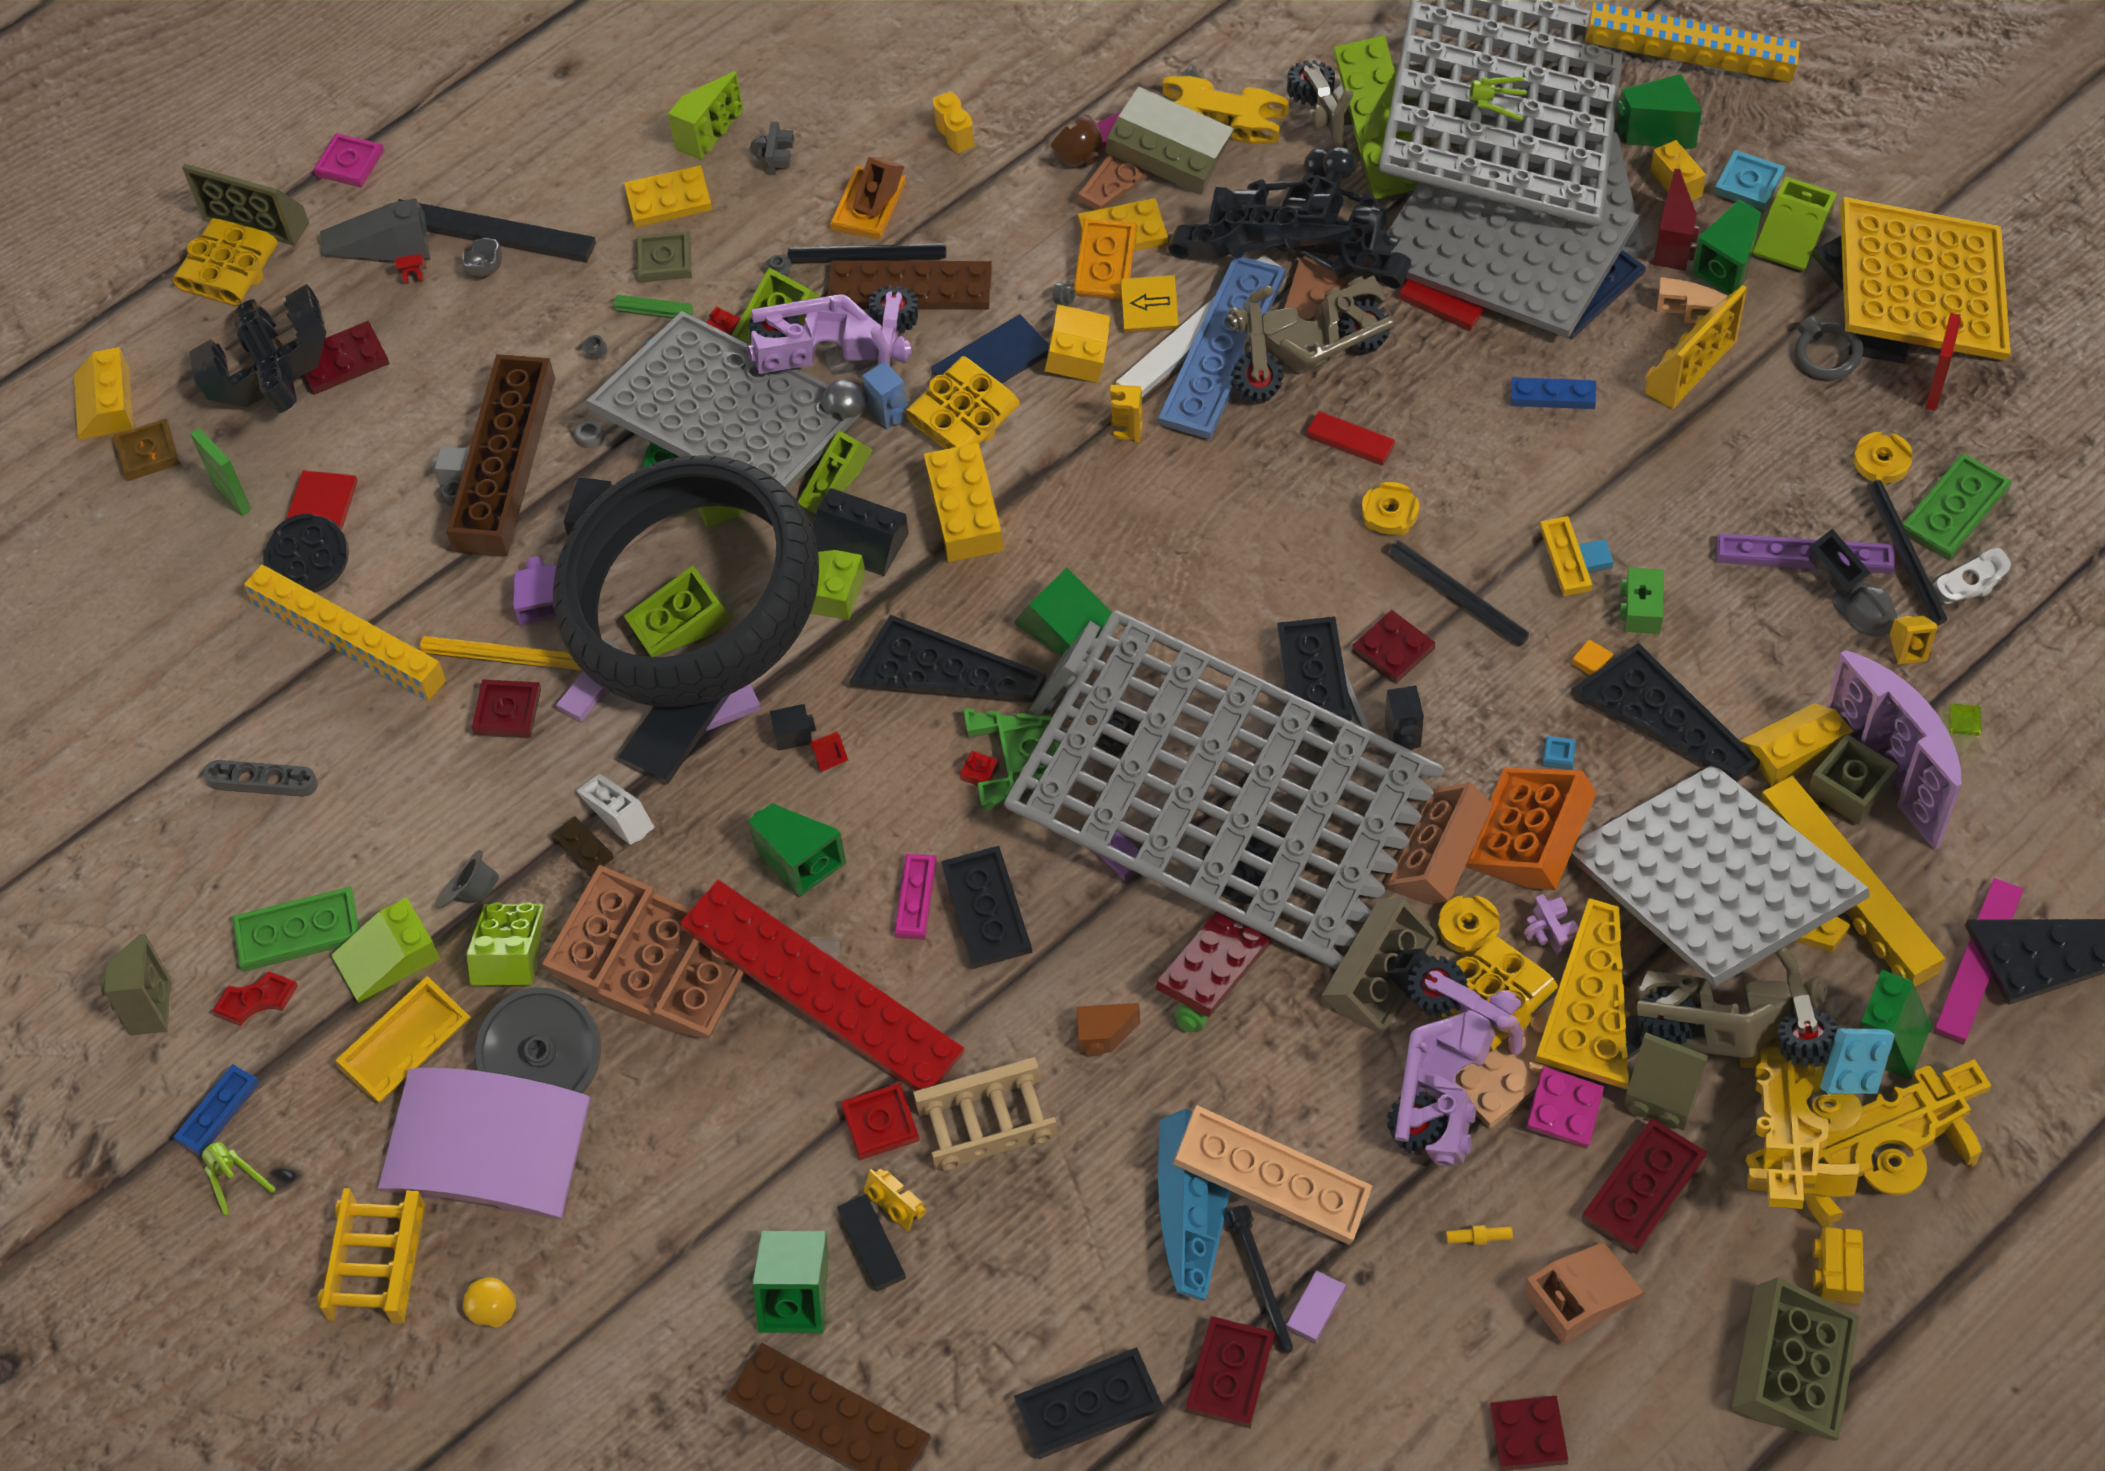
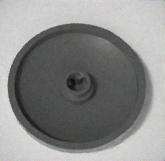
[475,987,601,1094]

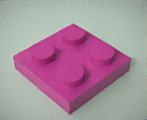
[1525,1067,1604,1148]

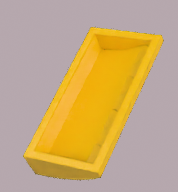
[336,976,471,1104]

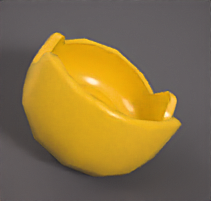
[463,1277,516,1328]

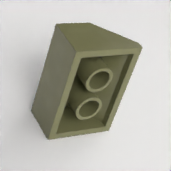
[101,934,171,1035]

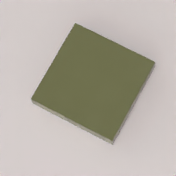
[637,231,692,283]

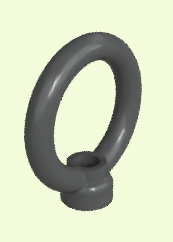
[1795,316,1863,380]

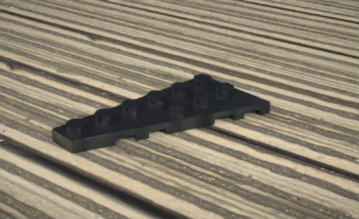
[850,614,1046,702]
[1571,643,1760,782]
[1965,919,2105,1005]

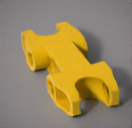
[1162,76,1289,144]

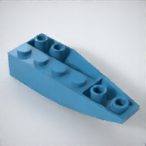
[1158,1109,1231,1301]

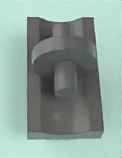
[750,122,794,175]

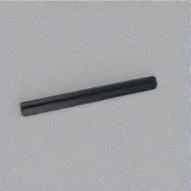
[788,243,947,263]
[1867,480,1947,626]
[1389,540,1529,646]

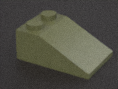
[1623,1033,1708,1131]

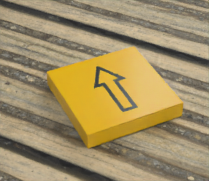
[1121,275,1179,333]

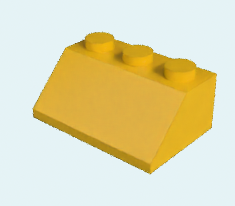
[74,347,134,440]
[1740,703,1853,787]

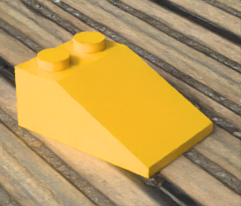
[1044,304,1110,383]

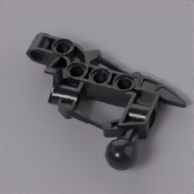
[1168,146,1356,260]
[1273,148,1412,289]

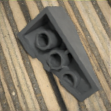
[320,198,430,262]

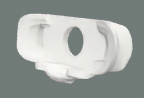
[1932,548,2011,604]

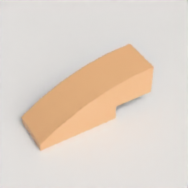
[1657,277,1727,323]

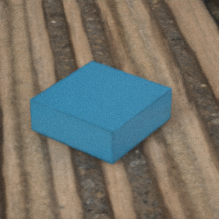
[1578,539,1614,573]
[1542,736,1576,770]

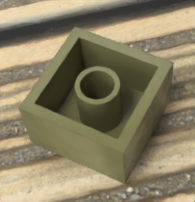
[1808,734,1898,825]

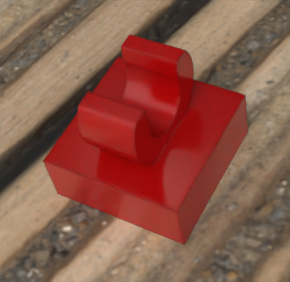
[395,254,427,284]
[706,306,741,336]
[810,731,849,772]
[960,750,999,786]

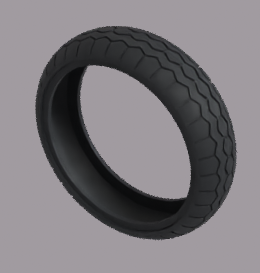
[553,455,819,707]

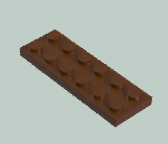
[828,261,992,310]
[726,1342,931,1471]

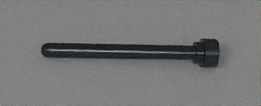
[1225,1205,1293,1354]

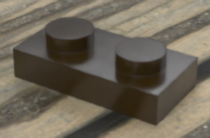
[552,816,614,877]

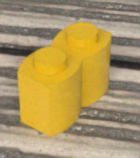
[933,91,974,154]

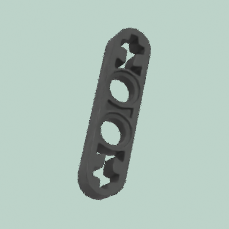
[203,760,318,797]

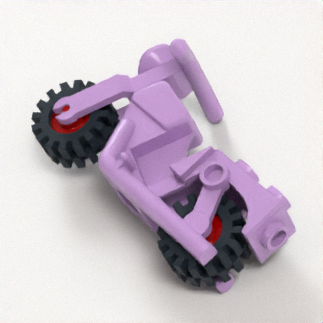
[747,285,918,374]
[1387,956,1523,1167]

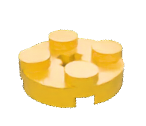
[1853,432,1913,486]
[1362,482,1419,536]
[1438,895,1500,957]

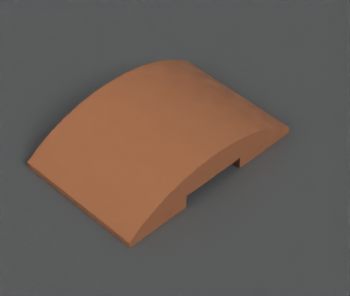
[542,865,744,1038]

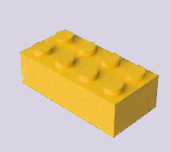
[924,443,1004,562]

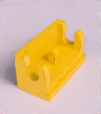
[1110,385,1143,443]

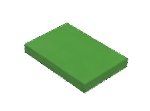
[190,428,251,516]

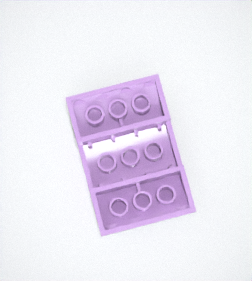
[1826,650,1962,850]
[378,1068,591,1219]

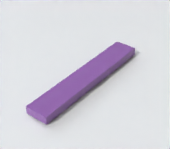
[1717,533,1895,574]

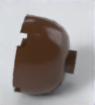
[1050,115,1103,167]

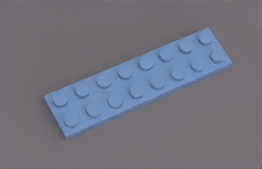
[1158,257,1286,440]

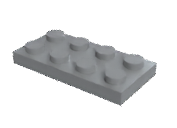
[1029,621,1100,715]

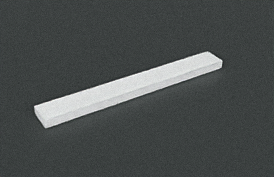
[1116,254,1281,397]

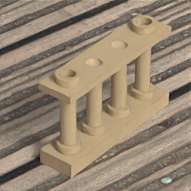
[914,1057,1058,1171]

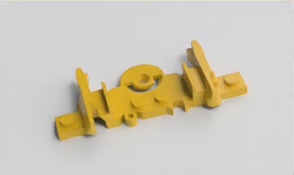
[1740,1033,1862,1209]
[1745,1059,1992,1228]

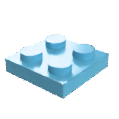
[1714,150,1785,211]
[1820,1029,1895,1094]

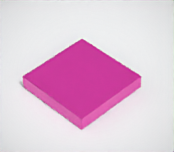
[313,133,384,188]

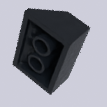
[812,488,909,576]

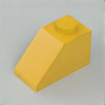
[1889,616,1937,665]

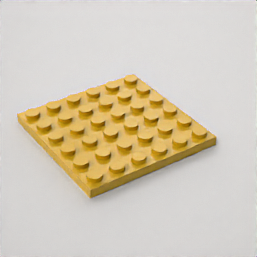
[1840,197,2011,361]

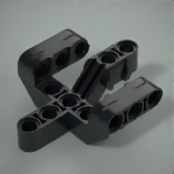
[189,284,327,413]

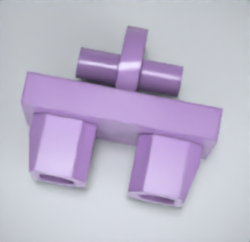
[1524,894,1579,957]

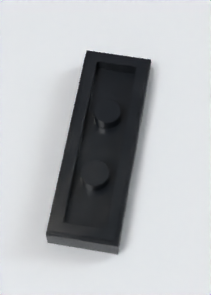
[837,1194,906,1292]

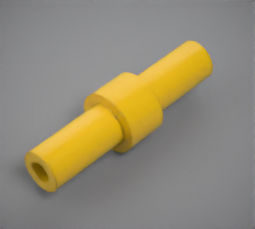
[1446,1225,1513,1245]

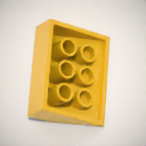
[1645,285,1747,410]

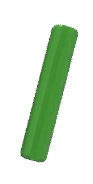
[614,295,693,318]

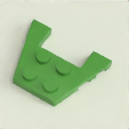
[963,708,1060,812]

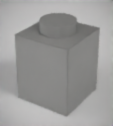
[433,447,470,486]

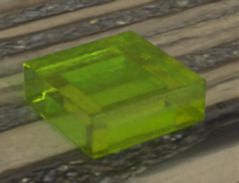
[1949,703,1982,736]

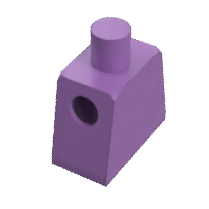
[513,557,556,626]

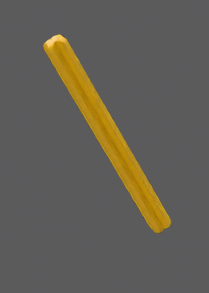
[420,636,583,671]

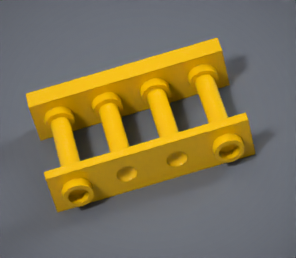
[318,1188,426,1324]

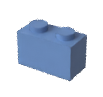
[862,361,908,430]

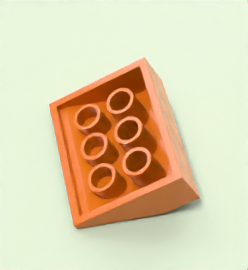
[1466,768,1597,890]

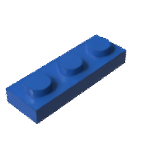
[1511,377,1596,409]
[173,1064,260,1157]

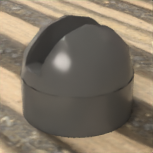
[583,335,607,359]

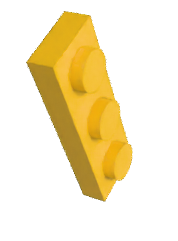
[1540,516,1592,597]

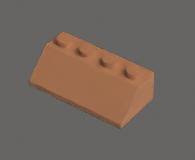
[1384,782,1493,904]

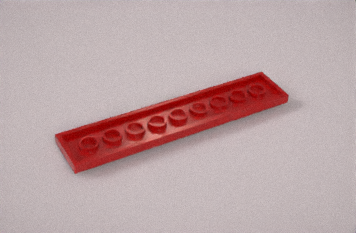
[680,879,964,1091]

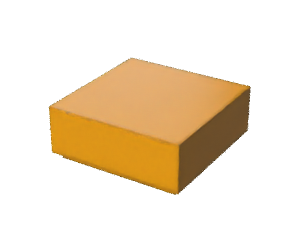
[1572,639,1614,675]

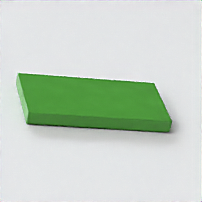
[1903,453,2012,560]
[232,886,360,972]

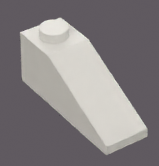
[576,773,655,845]

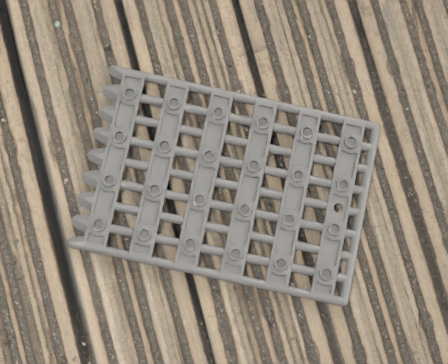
[1379,0,1623,226]
[1004,611,1445,970]

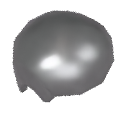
[461,238,502,277]
[821,378,867,419]

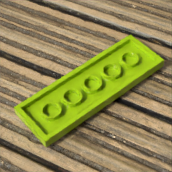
[1333,35,1419,201]

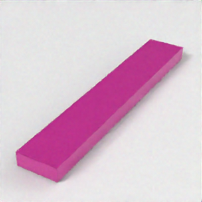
[1934,878,2024,1044]

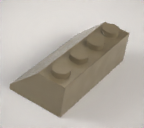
[1321,898,1440,1034]

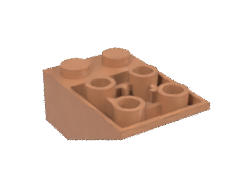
[1524,1242,1644,1346]

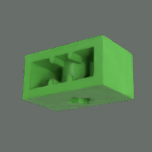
[1620,567,1664,634]

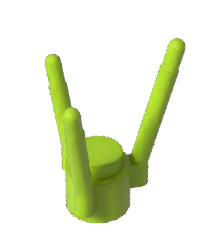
[1469,76,1527,121]
[202,1142,275,1216]

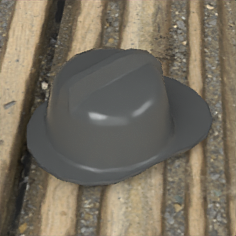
[1834,582,1897,637]
[435,850,499,909]

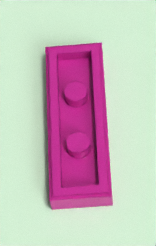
[894,854,937,940]

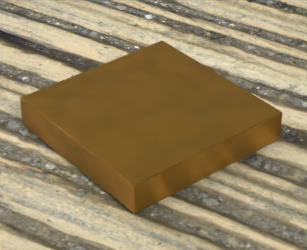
[113,418,181,481]

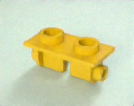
[863,1169,927,1232]

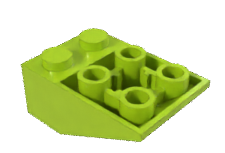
[668,71,743,160]
[1753,176,1837,272]
[466,902,544,986]

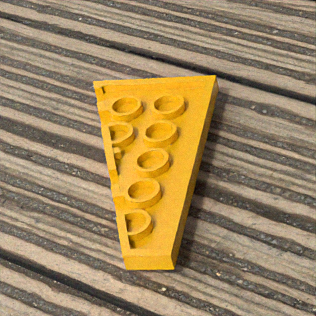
[1535,898,1629,1090]

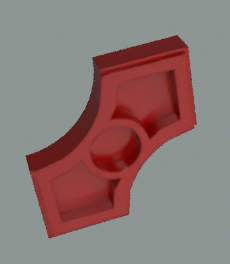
[212,971,298,1026]

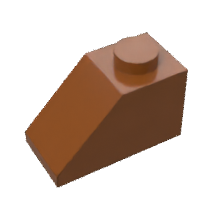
[853,157,904,217]
[1077,1003,1140,1056]

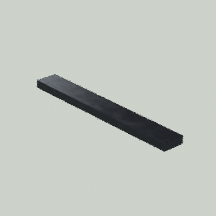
[398,199,596,263]

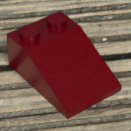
[1653,169,1700,271]

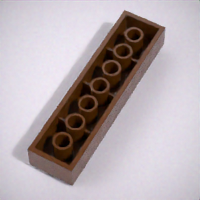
[446,354,555,556]

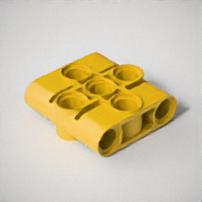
[172,218,278,306]
[905,356,1020,449]
[1442,936,1558,1052]

